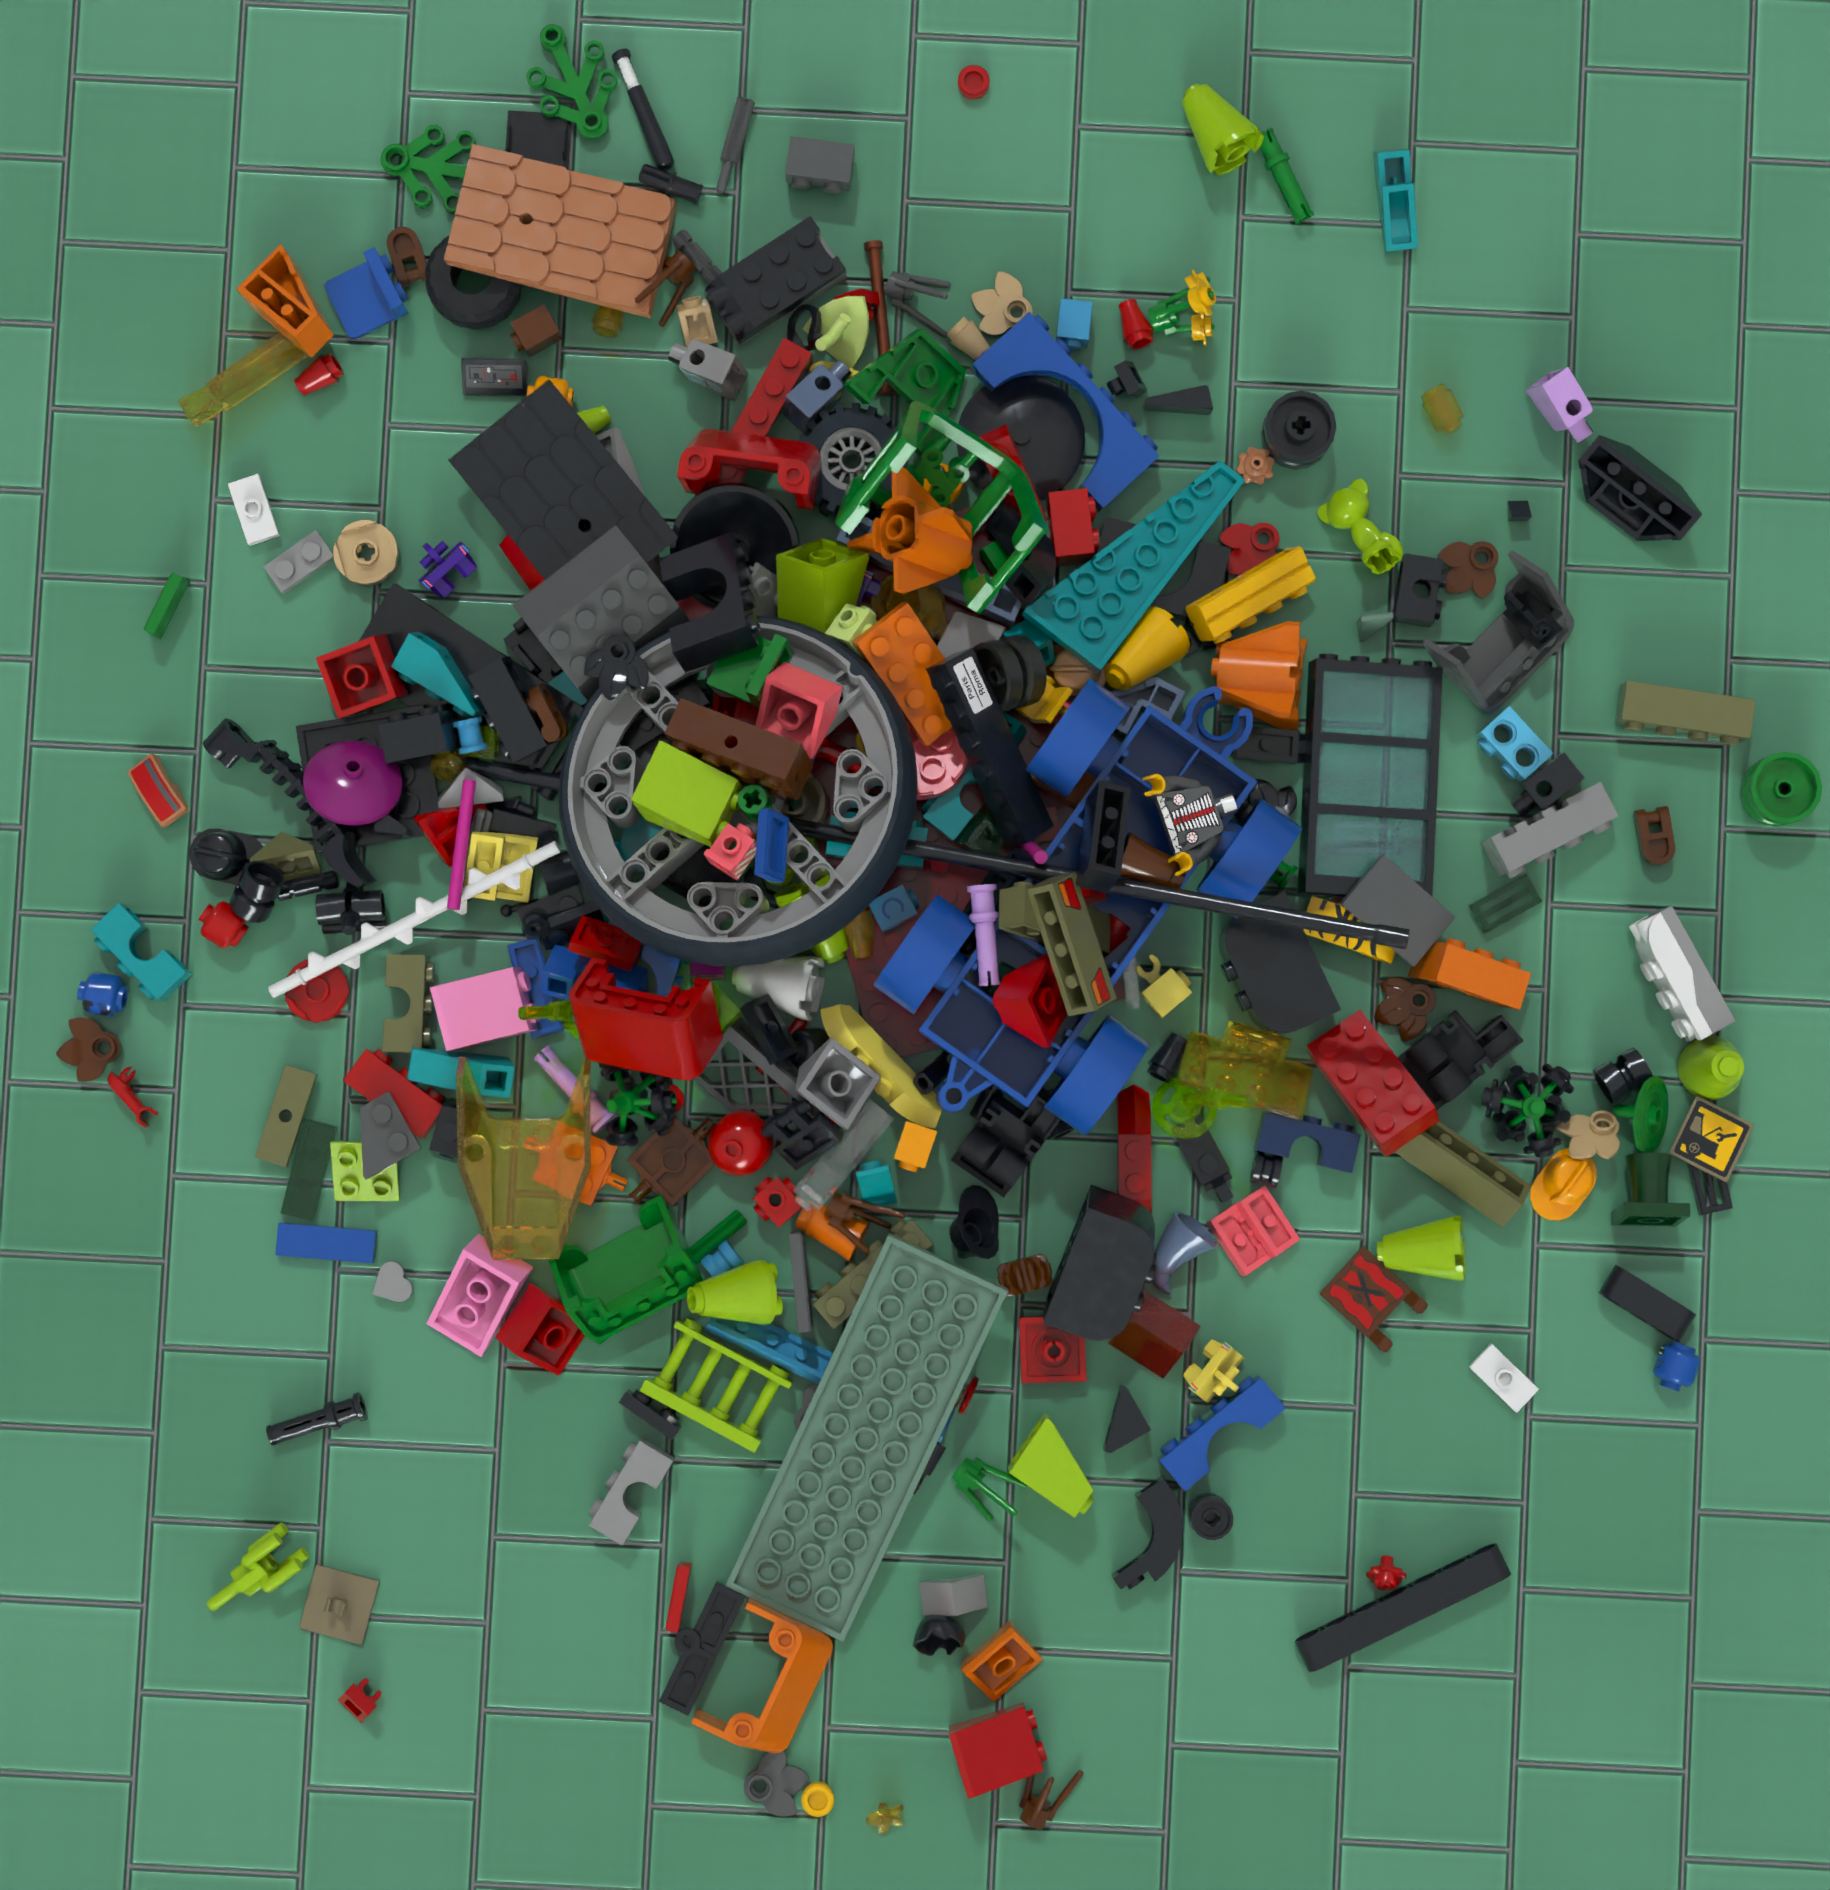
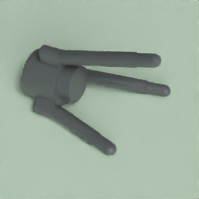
[884,271,951,338]

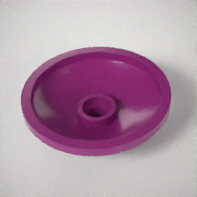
[303,740,402,825]

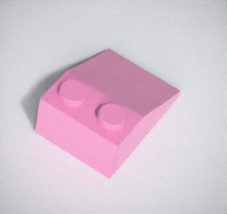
[426,1234,534,1357]

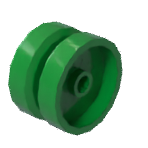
[1740,752,1822,827]

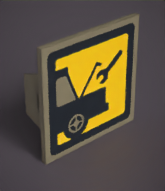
[1668,1095,1754,1183]

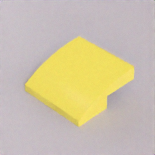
[464,832,538,903]

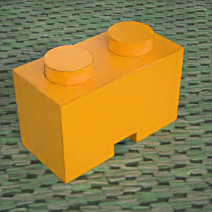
[894,1121,937,1173]

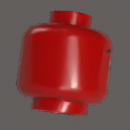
[198,901,249,949]

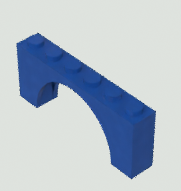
[970,312,1159,511]

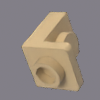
[677,296,718,347]

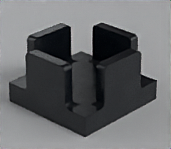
[503,618,563,683]

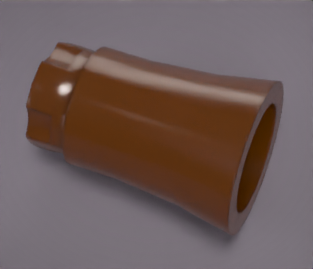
[1120,832,1186,889]

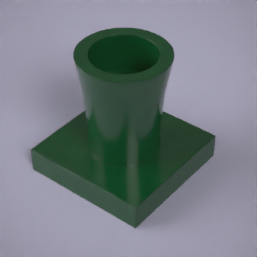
[1611,1152,1690,1227]

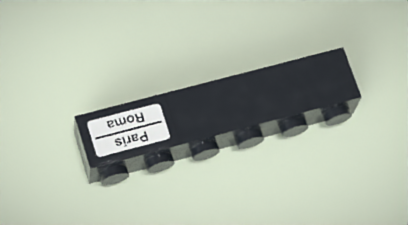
[926,648,1054,847]

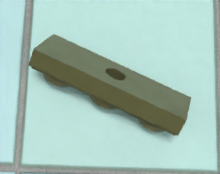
[255,1064,318,1167]

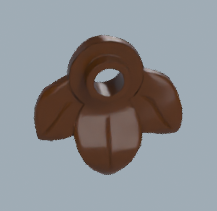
[1438,541,1498,599]
[1374,977,1436,1041]
[56,1017,121,1082]

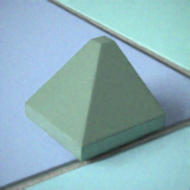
[1357,612,1393,642]

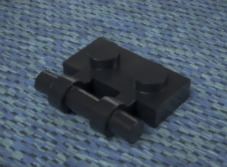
[761,1098,844,1170]

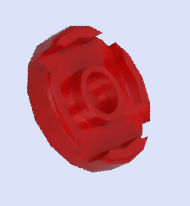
[284,959,350,1023]

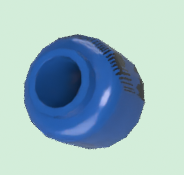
[77,972,129,1017]

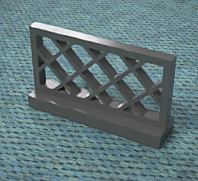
[694,1016,827,1147]

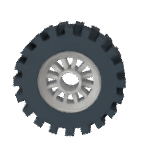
[798,402,909,520]

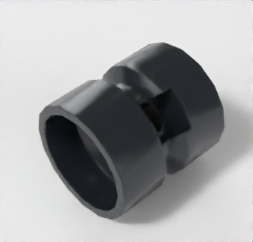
[229,861,285,923]
[1593,1047,1653,1106]
[1187,1493,1234,1540]

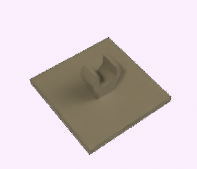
[299,1564,379,1645]

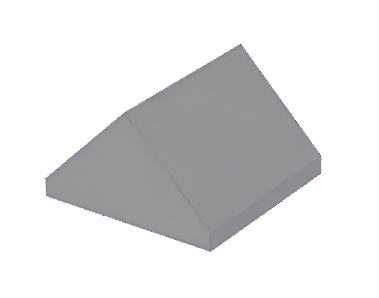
[795,1038,881,1130]

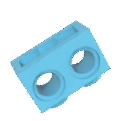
[1476,706,1554,783]

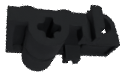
[1397,1010,1523,1110]
[951,1087,1061,1198]

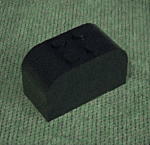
[1219,891,1341,1034]
[1043,1185,1157,1341]

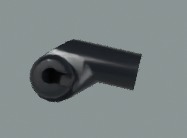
[743,866,779,909]

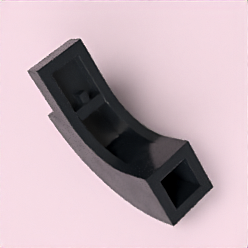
[1111,1475,1183,1589]

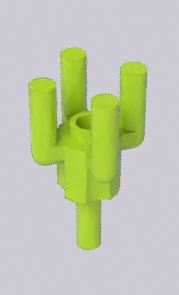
[206,1522,309,1612]

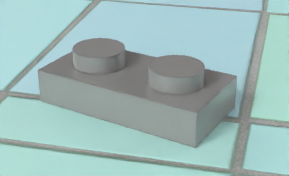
[263,530,334,594]

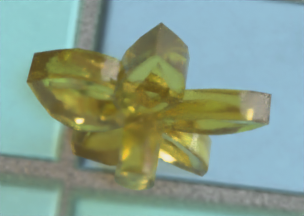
[866,1803,904,1834]

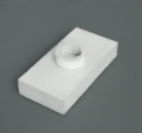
[228,474,280,546]
[1468,1343,1539,1413]

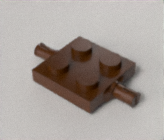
[627,1115,715,1206]

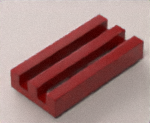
[665,1561,692,1633]

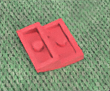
[1206,1185,1301,1277]

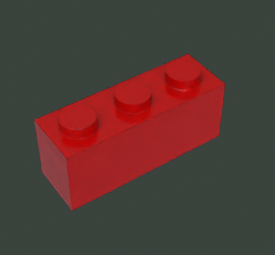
[343,1048,445,1139]

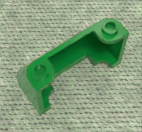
[546,1195,703,1341]

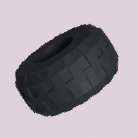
[425,236,523,330]
[656,835,743,907]

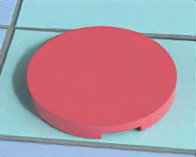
[905,719,969,800]

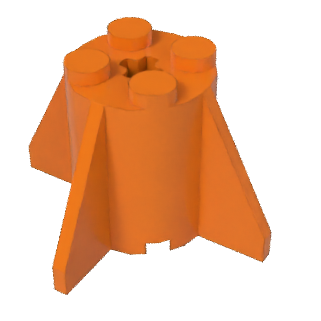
[847,467,973,594]
[1211,621,1308,731]

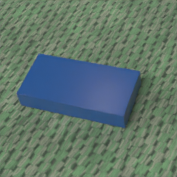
[754,808,789,883]

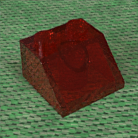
[1108,1289,1201,1379]

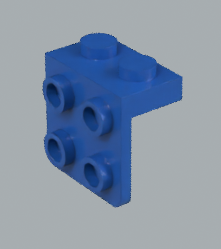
[324,247,409,339]

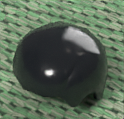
[912,1615,966,1656]

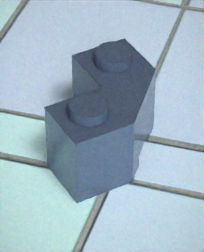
[1112,677,1185,739]

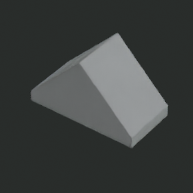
[919,1574,988,1616]

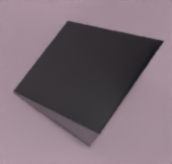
[1507,501,1532,521]

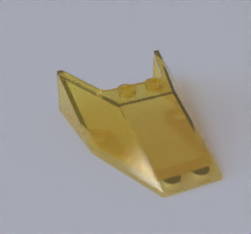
[456,1057,592,1259]

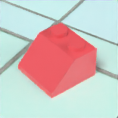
[755,662,843,759]

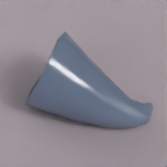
[1152,1211,1218,1295]

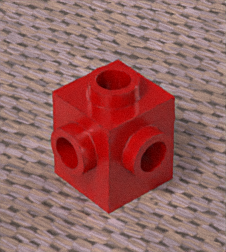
[753,1176,804,1228]

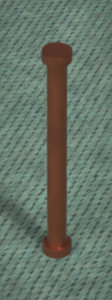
[864,240,898,396]

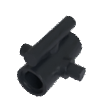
[315,882,388,935]

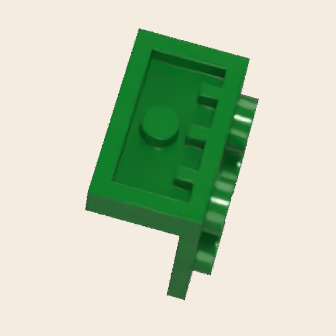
[707,634,794,708]

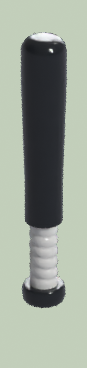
[612,48,675,171]

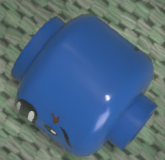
[1653,1341,1701,1391]

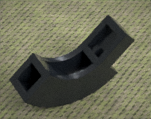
[985,503,1056,608]

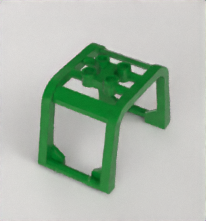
[835,401,1048,614]

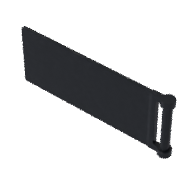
[359,583,584,801]

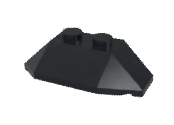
[1578,435,1702,541]

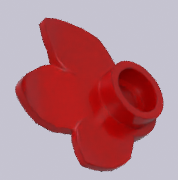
[1219,523,1280,575]

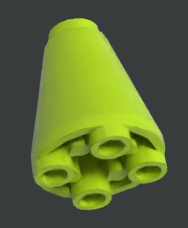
[687,1259,783,1325]

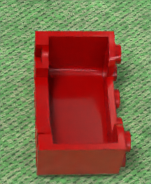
[569,957,723,1080]

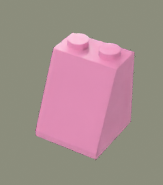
[430,967,539,1051]

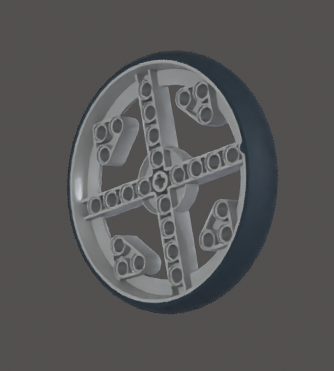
[559,615,918,966]

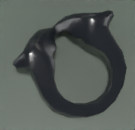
[787,304,822,351]

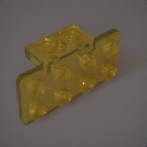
[1177,1020,1313,1120]

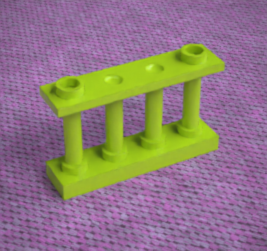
[640,1318,793,1453]

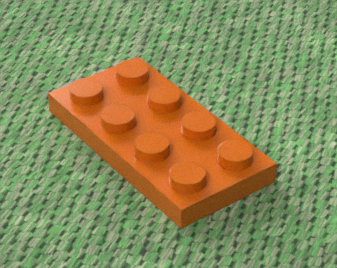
[852,601,952,746]

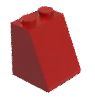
[949,1703,1048,1799]

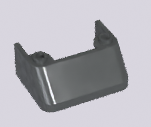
[1422,550,1574,713]

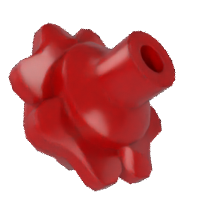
[1366,1555,1407,1591]

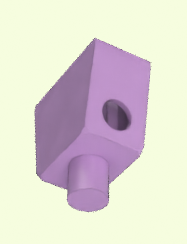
[1525,367,1593,443]

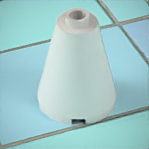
[732,956,825,1021]

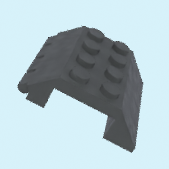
[512,525,690,701]

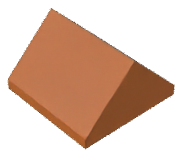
[961,1620,1043,1702]

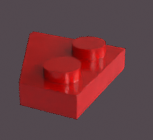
[413,804,487,868]

